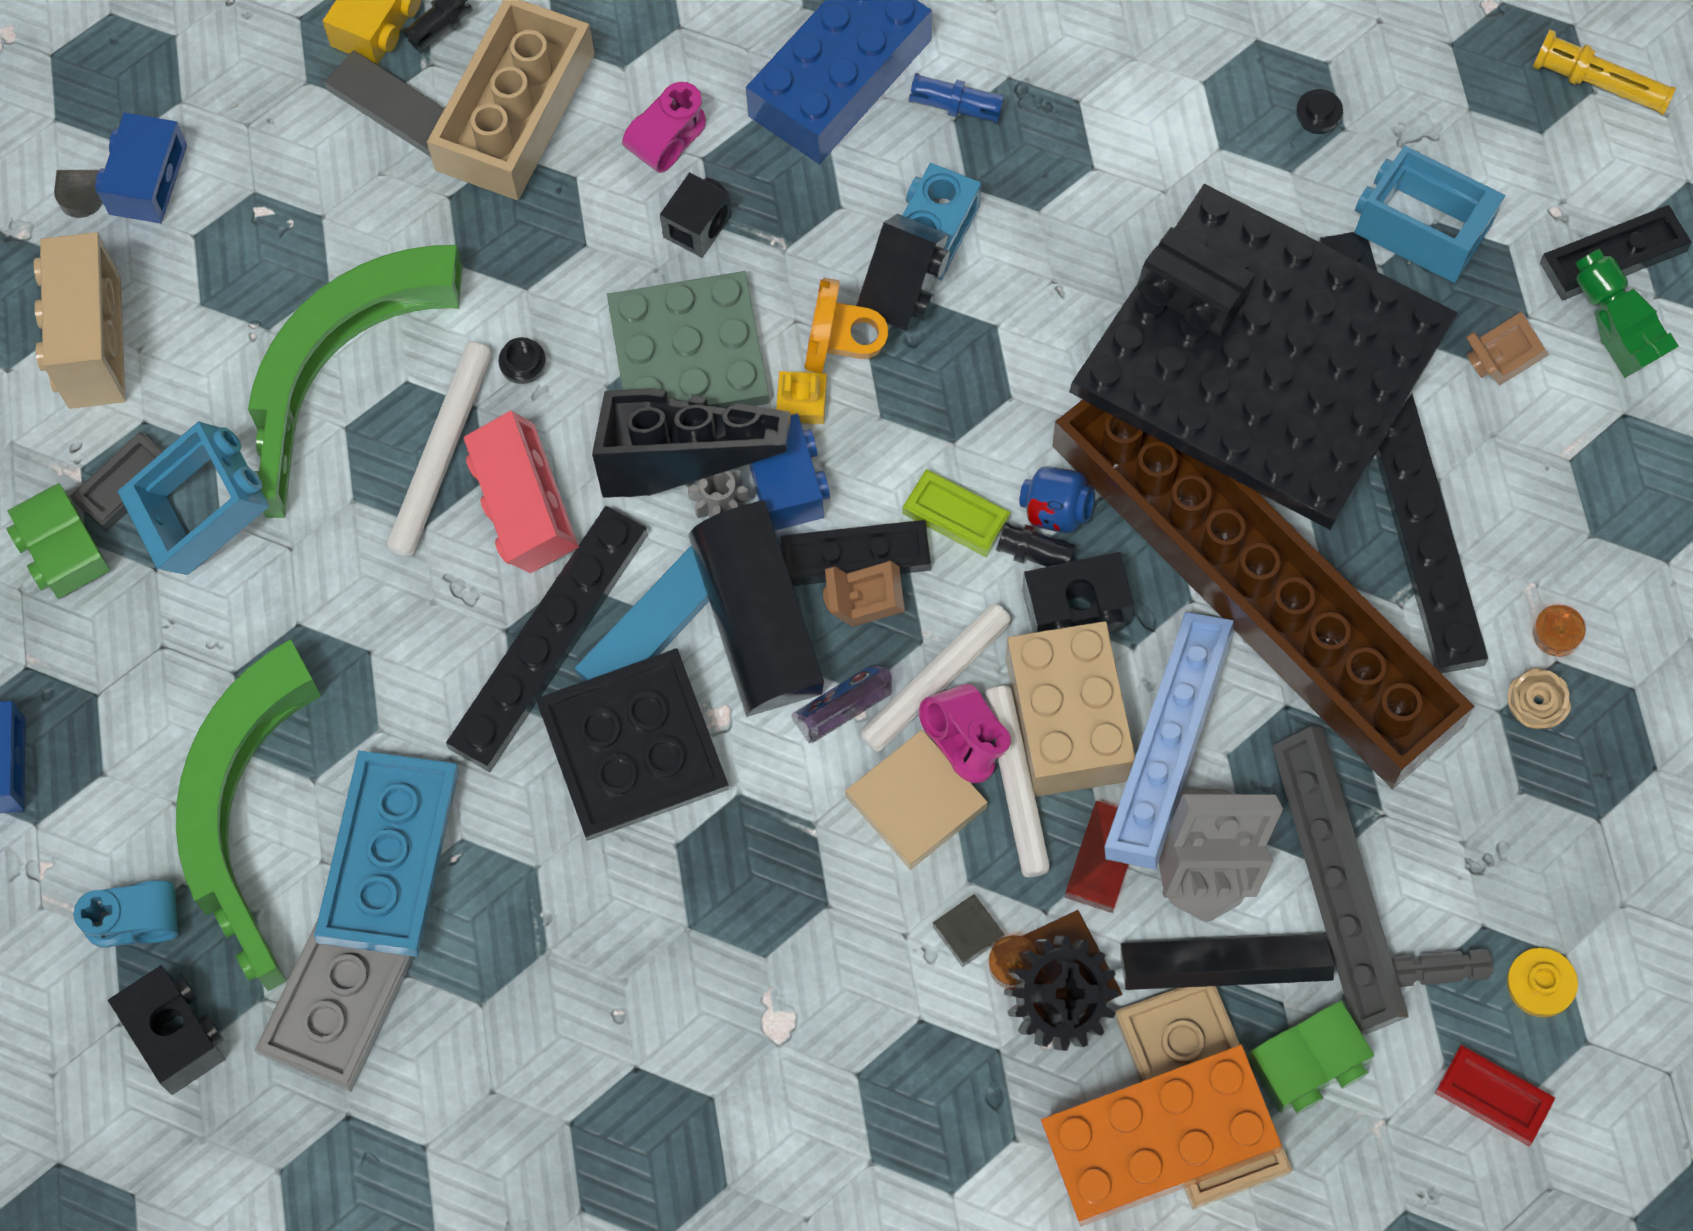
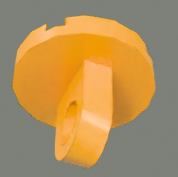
[804,277,888,374]

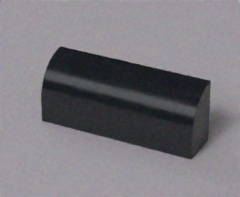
[688,500,824,717]

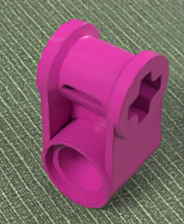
[622,82,706,173]
[919,684,1011,783]

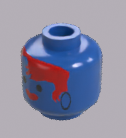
[1019,466,1095,533]

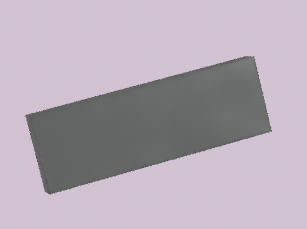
[325,50,444,157]

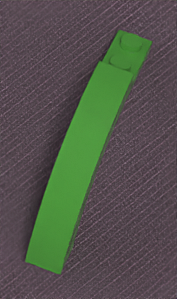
[248,245,463,518]
[176,639,322,991]

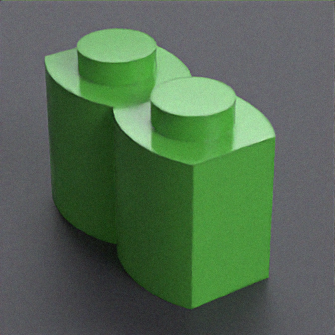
[6,482,110,599]
[1248,1001,1375,1114]

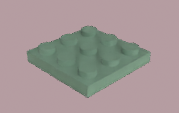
[607,271,769,408]

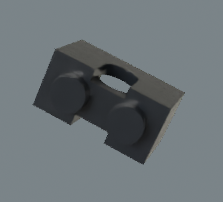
[1022,552,1135,634]
[107,965,225,1095]

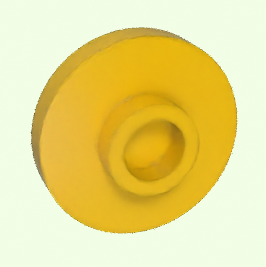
[1507,948,1578,1018]

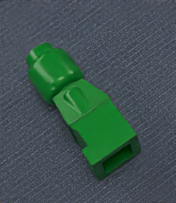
[1575,249,1679,378]

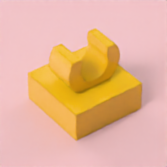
[776,371,827,424]

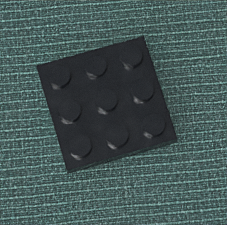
[535,648,729,841]

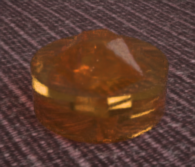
[1532,605,1586,657]
[988,935,1038,989]

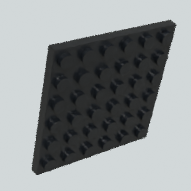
[1069,184,1458,531]

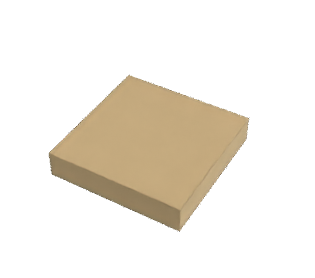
[845,730,988,870]

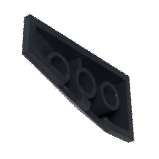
[592,388,791,498]

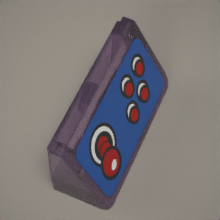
[791,665,892,744]

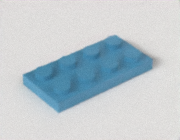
[314,750,459,957]

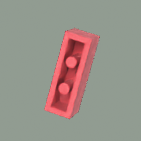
[463,410,579,574]

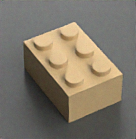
[34,232,126,409]
[1005,621,1135,797]

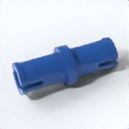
[909,73,1005,124]

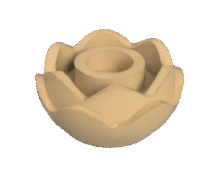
[1507,668,1571,729]

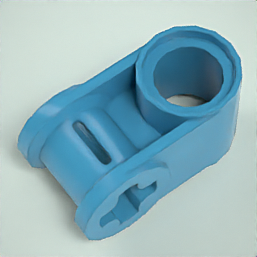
[73,880,178,948]

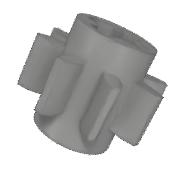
[688,469,749,518]

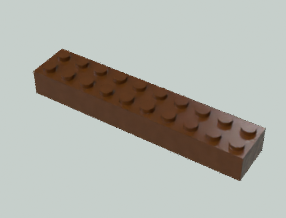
[1052,400,1475,790]

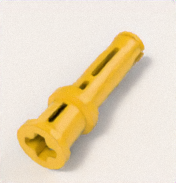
[1533,29,1676,115]

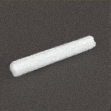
[860,603,1011,752]
[985,685,1050,878]

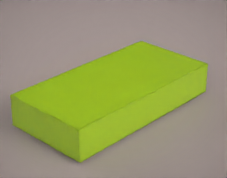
[902,469,1011,558]

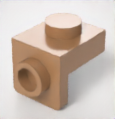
[1466,311,1549,386]
[823,561,905,627]

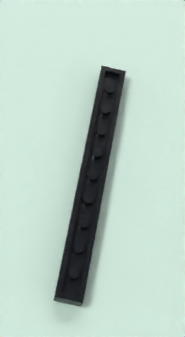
[1319,232,1488,674]

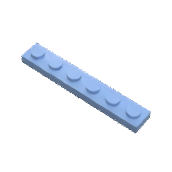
[1105,612,1234,870]

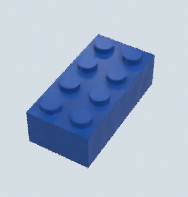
[746,0,932,165]

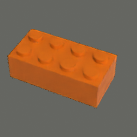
[1040,1044,1282,1227]

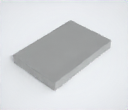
[255,919,414,1092]

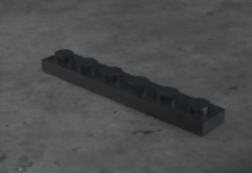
[446,505,648,773]

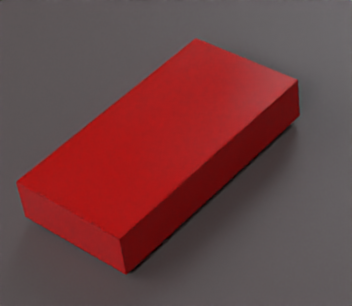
[1435,1045,1556,1147]

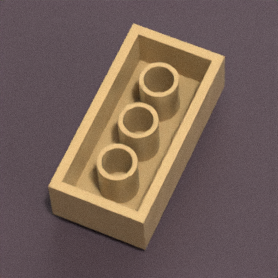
[427,0,595,201]

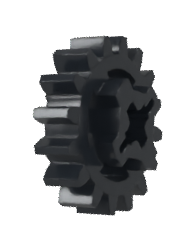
[1004,936,1119,1051]

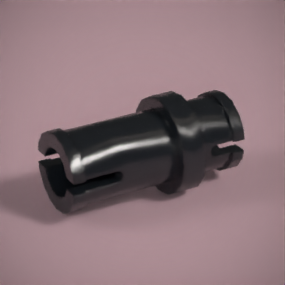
[402,0,473,53]
[996,521,1075,567]

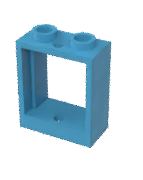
[1354,145,1506,283]
[117,421,270,575]

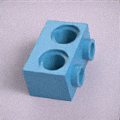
[897,162,981,280]

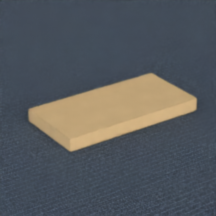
[1114,986,1293,1210]

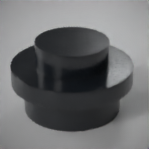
[1296,89,1343,134]
[498,337,546,384]

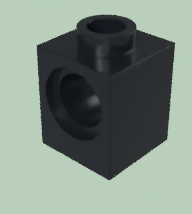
[660,172,732,258]

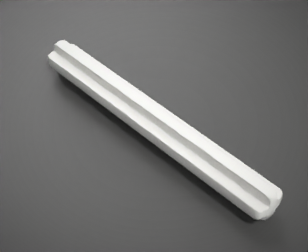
[387,341,492,557]

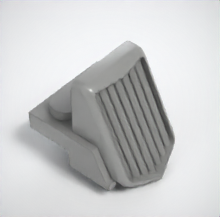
[1159,789,1283,922]

